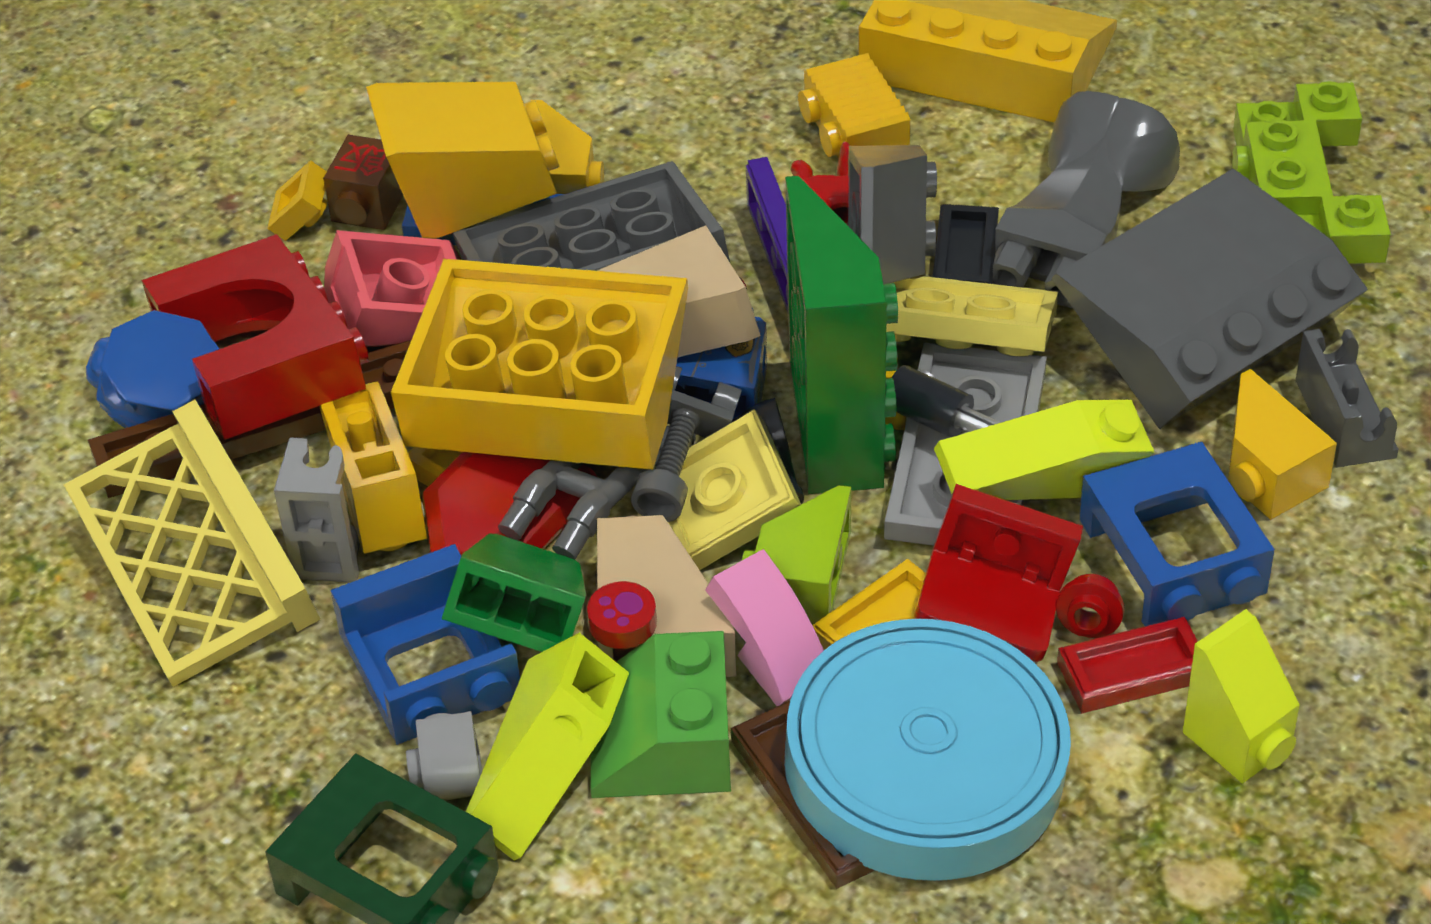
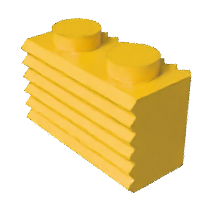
[798,53,910,159]

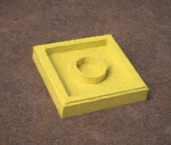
[654,409,801,570]

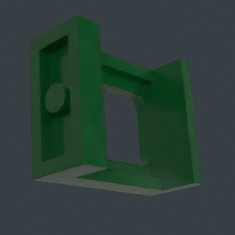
[265,753,499,924]

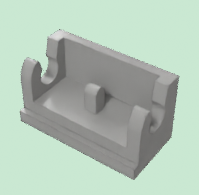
[274,438,360,582]

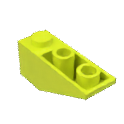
[466,632,629,861]

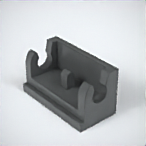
[1295,329,1399,468]

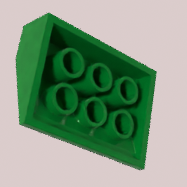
[785,176,898,495]

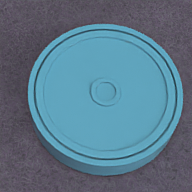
[785,619,1071,881]

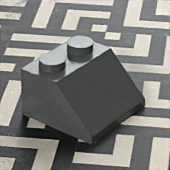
[848,145,937,284]

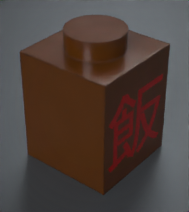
[323,134,403,230]

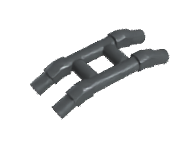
[498,426,696,560]

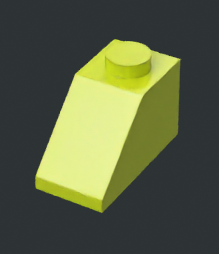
[1183,609,1300,784]

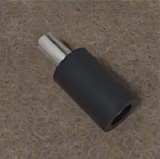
[892,365,1001,437]

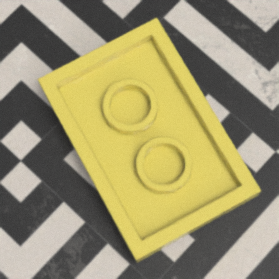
[886,276,1058,356]

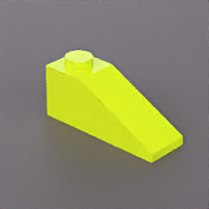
[934,400,1155,500]

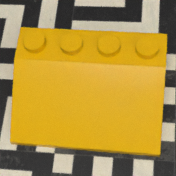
[859,0,1117,123]
[391,259,688,470]

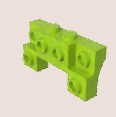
[1232,81,1391,264]

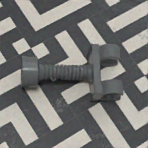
[631,366,742,522]

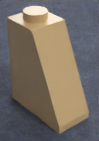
[597,515,737,677]

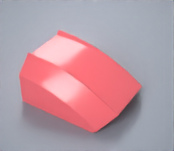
[324,230,461,348]

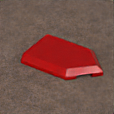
[422,452,597,556]

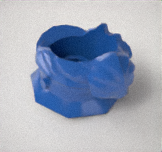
[86,310,220,428]

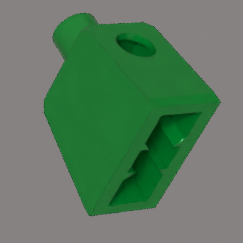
[441,533,586,652]

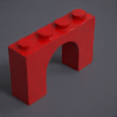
[141,234,369,440]

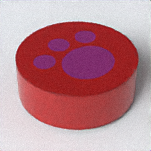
[587,581,657,649]

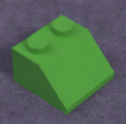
[591,631,731,798]

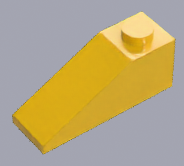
[319,381,427,554]

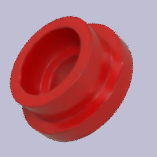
[1056,574,1124,639]

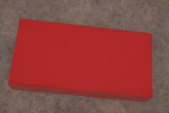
[1057,617,1198,714]

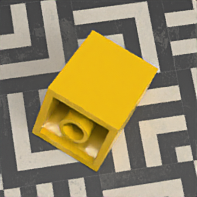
[366,82,560,239]

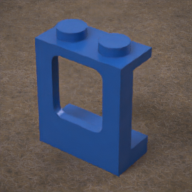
[1079,441,1275,626]
[330,544,520,745]

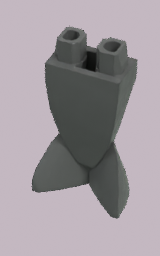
[993,91,1180,309]

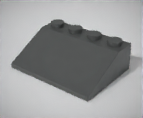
[453,161,730,271]
[1052,169,1368,429]

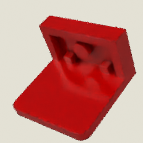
[914,484,1083,662]

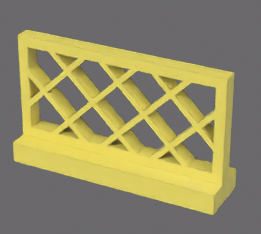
[63,400,321,687]

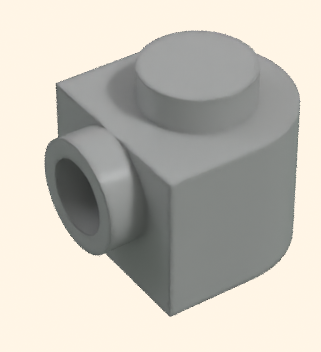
[406,711,482,801]

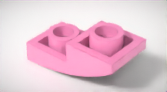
[705,549,824,706]

